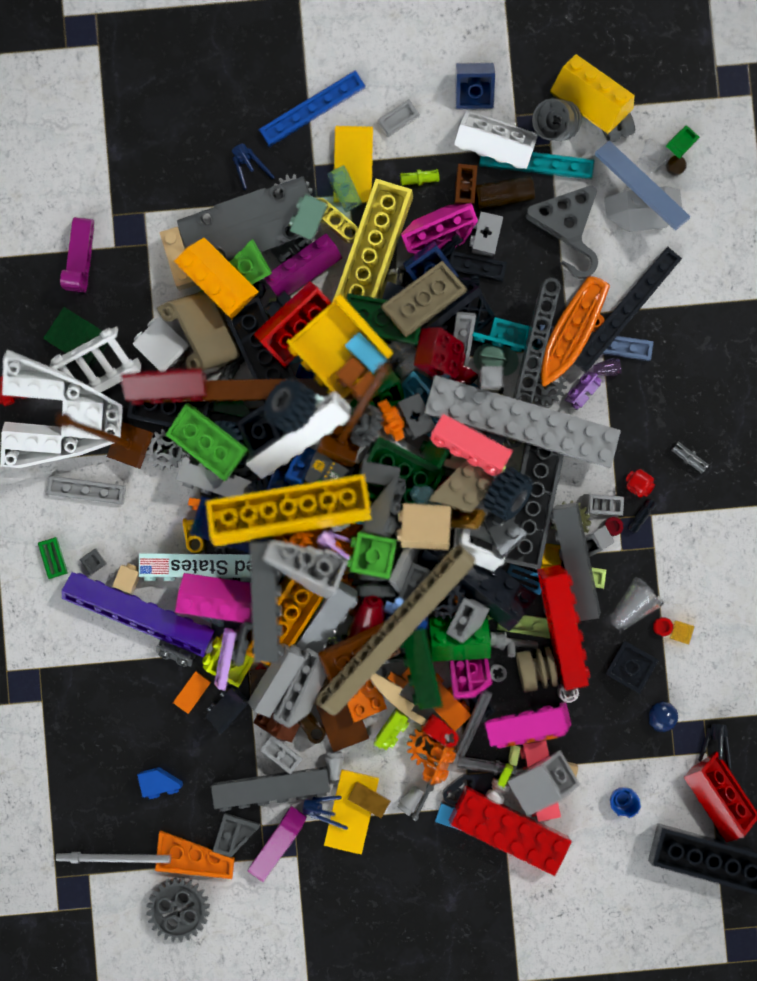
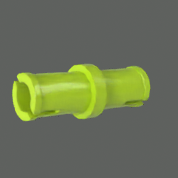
[400,169,439,186]

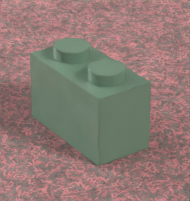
[289,194,328,240]

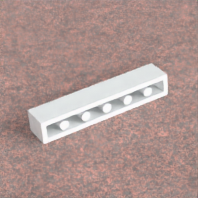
[246,391,350,479]

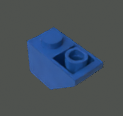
[138,767,183,799]

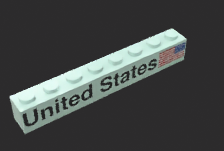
[139,554,286,582]

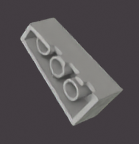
[176,457,259,499]

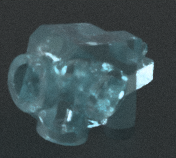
[410,485,444,506]

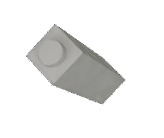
[477,366,502,393]
[248,643,306,718]

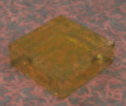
[670,620,695,645]

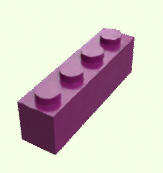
[264,233,342,297]

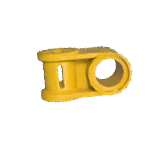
[183,516,206,554]

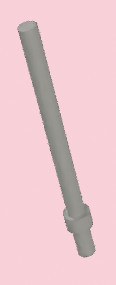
[56,852,171,864]

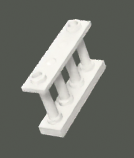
[49,326,142,393]

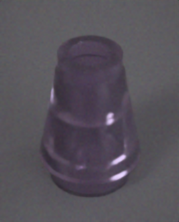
[593,358,622,376]

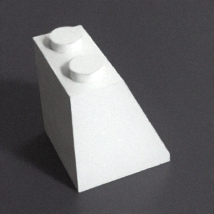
[133,317,194,371]

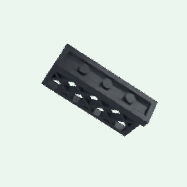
[419,280,495,339]

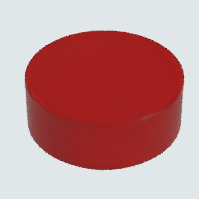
[653,617,673,636]

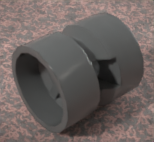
[603,113,636,142]

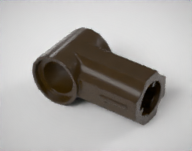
[298,711,326,744]

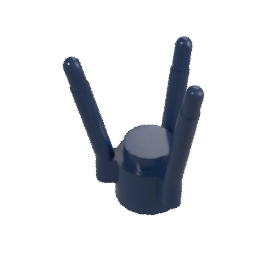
[232,144,275,190]
[303,795,348,830]

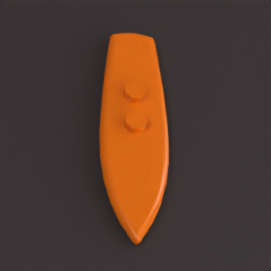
[541,276,610,387]

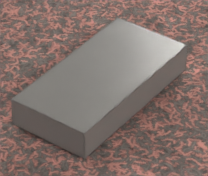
[378,99,420,137]

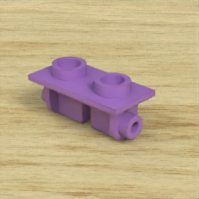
[565,371,602,410]

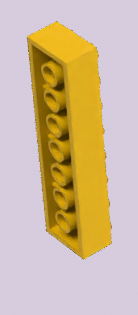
[206,475,372,546]

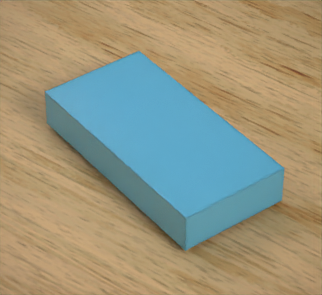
[345,332,387,374]

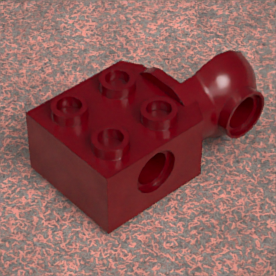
[414,327,478,385]

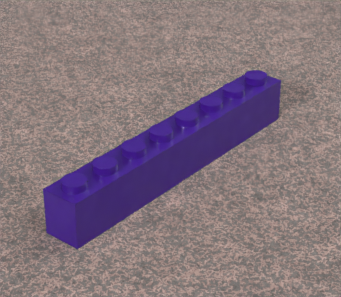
[62,572,214,657]

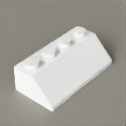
[454,110,538,169]

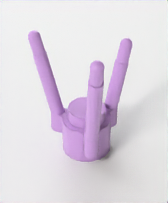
[315,529,351,559]

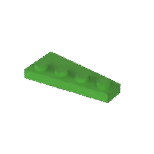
[199,239,272,292]

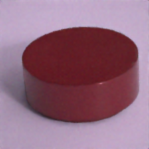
[603,517,623,536]

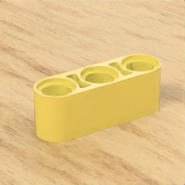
[317,198,358,244]

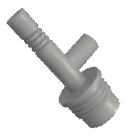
[490,631,538,657]

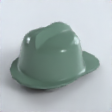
[473,344,519,376]

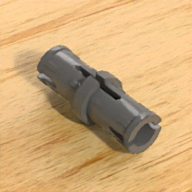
[671,441,709,474]

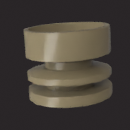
[516,647,558,693]

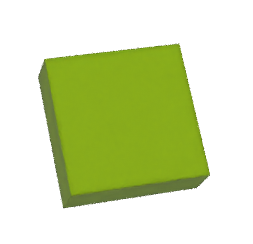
[498,763,514,787]

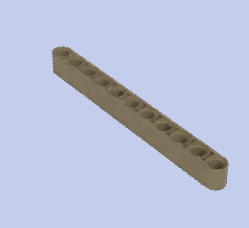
[316,545,475,715]

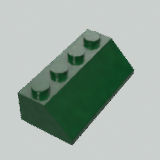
[400,626,443,710]

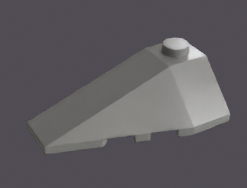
[263,541,348,599]

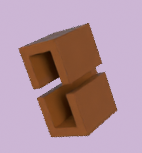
[336,357,381,402]

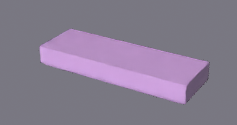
[214,628,236,690]

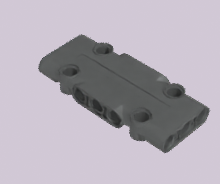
[177,176,322,262]

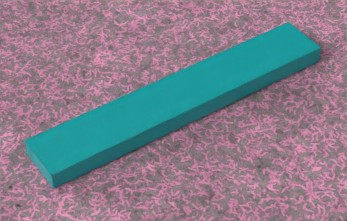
[479,152,594,180]

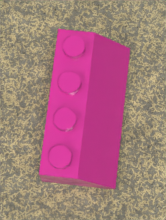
[175,573,253,623]

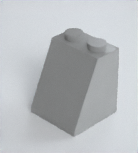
[507,751,580,816]

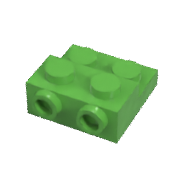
[346,532,397,579]

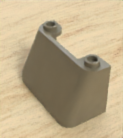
[157,291,240,375]

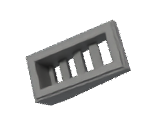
[582,494,624,516]

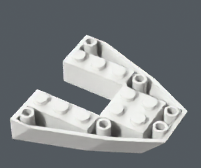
[1,350,123,468]

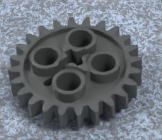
[146,877,210,942]

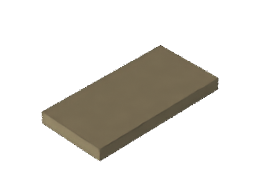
[381,261,467,337]

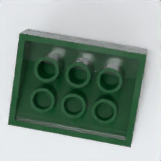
[352,436,446,510]

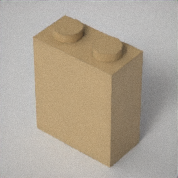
[397,504,451,550]

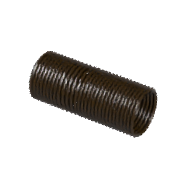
[475,176,535,209]

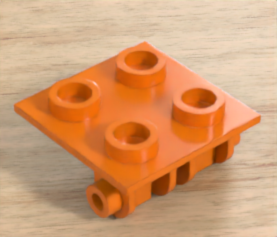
[347,680,387,723]
[422,742,456,785]

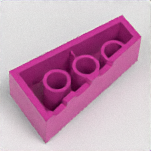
[485,702,571,748]

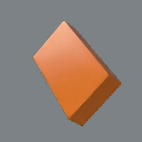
[173,671,211,714]

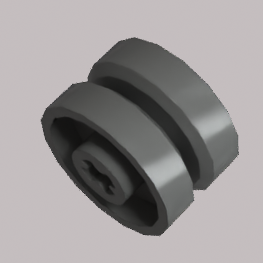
[355,569,397,598]

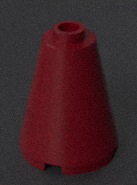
[347,595,384,638]

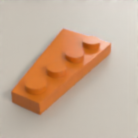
[155,830,235,879]

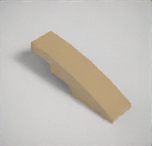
[369,673,427,726]

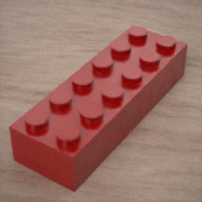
[537,564,590,691]
[448,785,572,876]

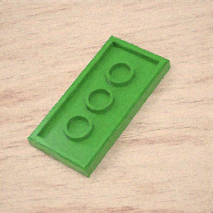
[165,403,248,481]

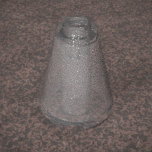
[611,577,665,630]

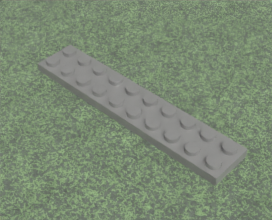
[424,375,621,468]

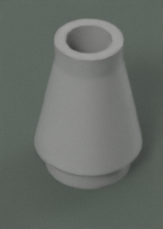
[325,751,344,780]
[397,786,424,816]

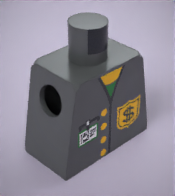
[305,452,350,484]

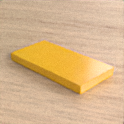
[333,126,373,203]
[324,769,379,855]

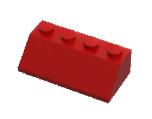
[254,281,332,367]
[684,752,757,843]

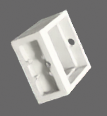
[453,523,505,572]

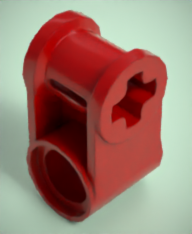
[421,714,458,747]

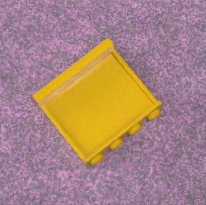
[287,294,393,399]

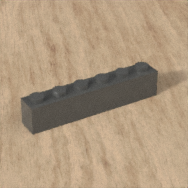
[551,502,601,621]
[250,541,284,662]
[211,766,331,811]

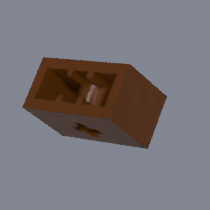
[454,164,477,206]

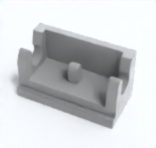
[260,735,302,774]

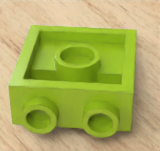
[374,708,409,751]

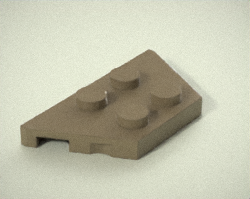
[429,460,494,514]

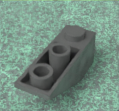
[363,477,406,538]

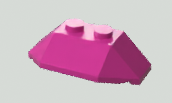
[401,203,478,254]
[448,659,492,698]

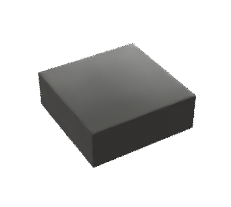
[79,548,107,575]

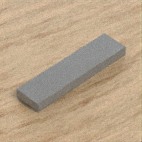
[47,476,126,505]

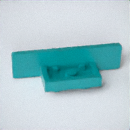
[472,317,538,352]

